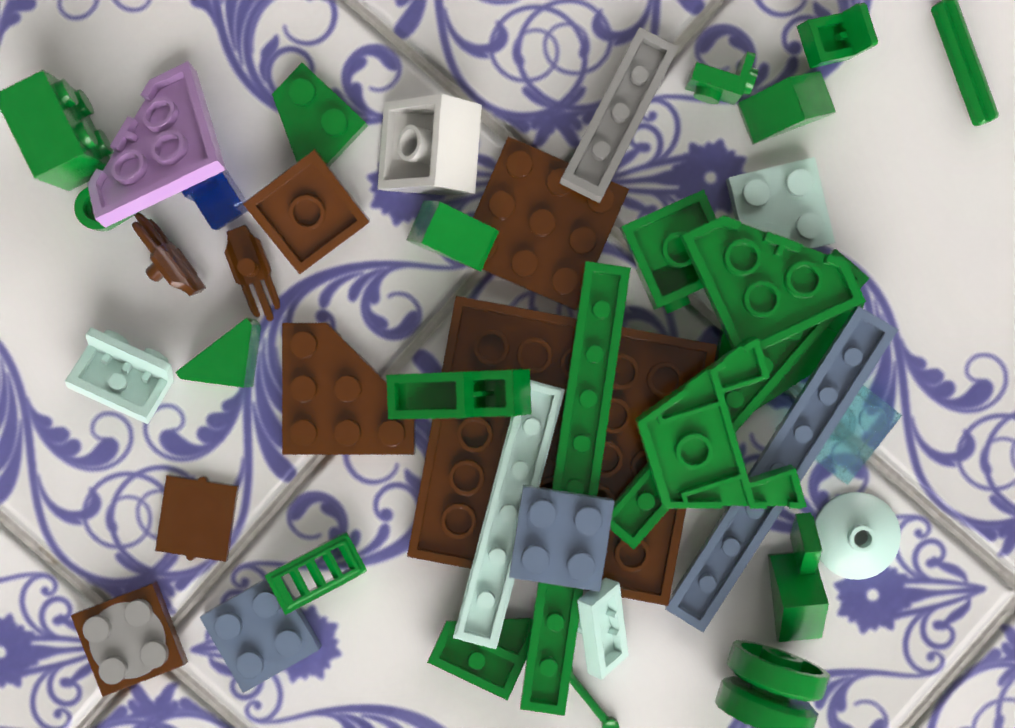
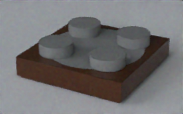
[71,581,188,697]

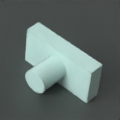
[577,578,629,680]

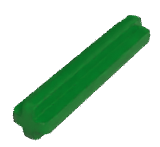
[931,0,999,126]

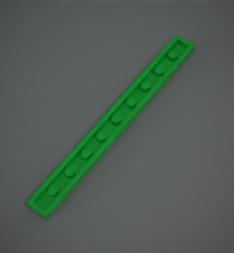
[520,261,631,716]

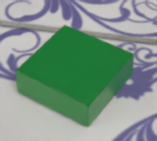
[790,512,822,575]

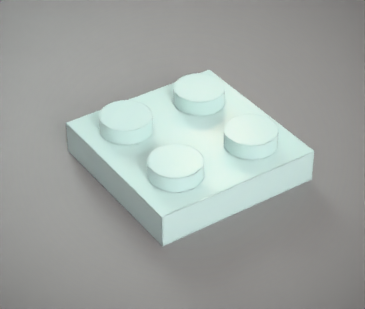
[726,157,835,249]

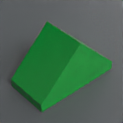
[737,71,836,145]
[406,200,499,272]
[175,318,261,388]
[768,552,829,643]

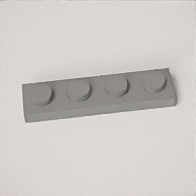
[560,27,679,203]

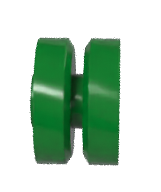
[715,640,830,728]

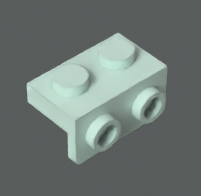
[65,327,174,424]

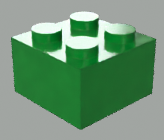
[0,70,113,191]

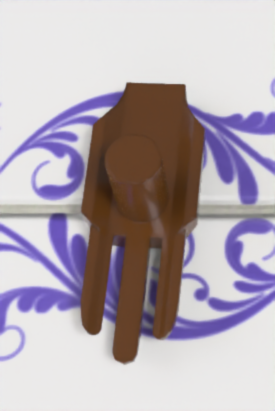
[132,212,206,296]
[224,225,280,321]

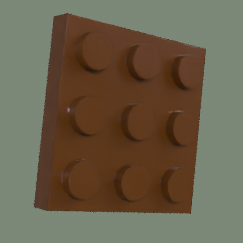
[473,136,629,311]

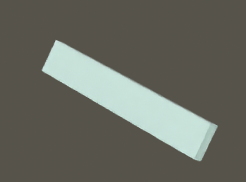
[453,380,565,649]

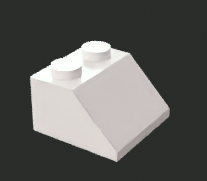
[377,94,482,195]

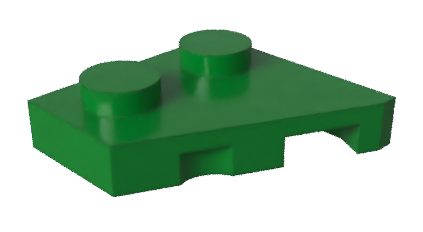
[272,63,368,167]
[427,618,532,701]

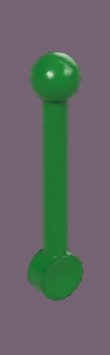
[570,666,619,728]

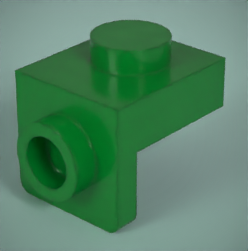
[796,2,878,69]
[685,51,759,105]

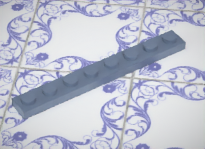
[665,306,898,633]

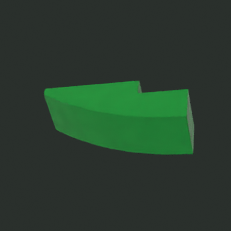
[386,369,532,419]

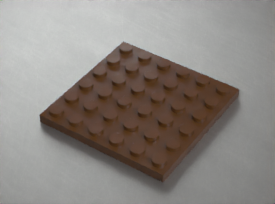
[407,296,717,606]

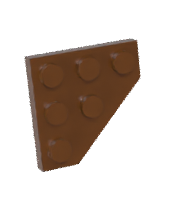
[282,323,416,455]

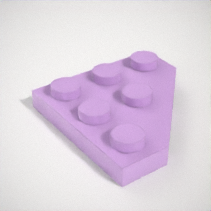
[87,61,226,228]

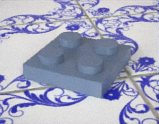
[509,485,614,592]
[200,577,322,693]

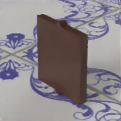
[155,475,239,562]

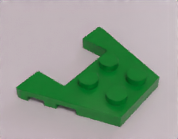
[635,336,807,509]

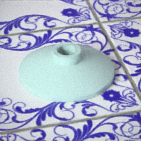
[815,492,901,579]

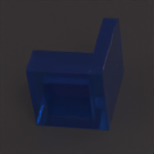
[181,169,248,231]

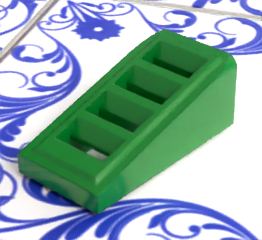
[264,532,367,615]

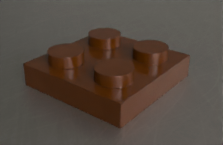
[243,149,370,275]

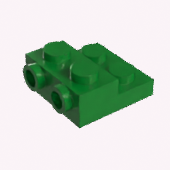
[620,189,717,314]

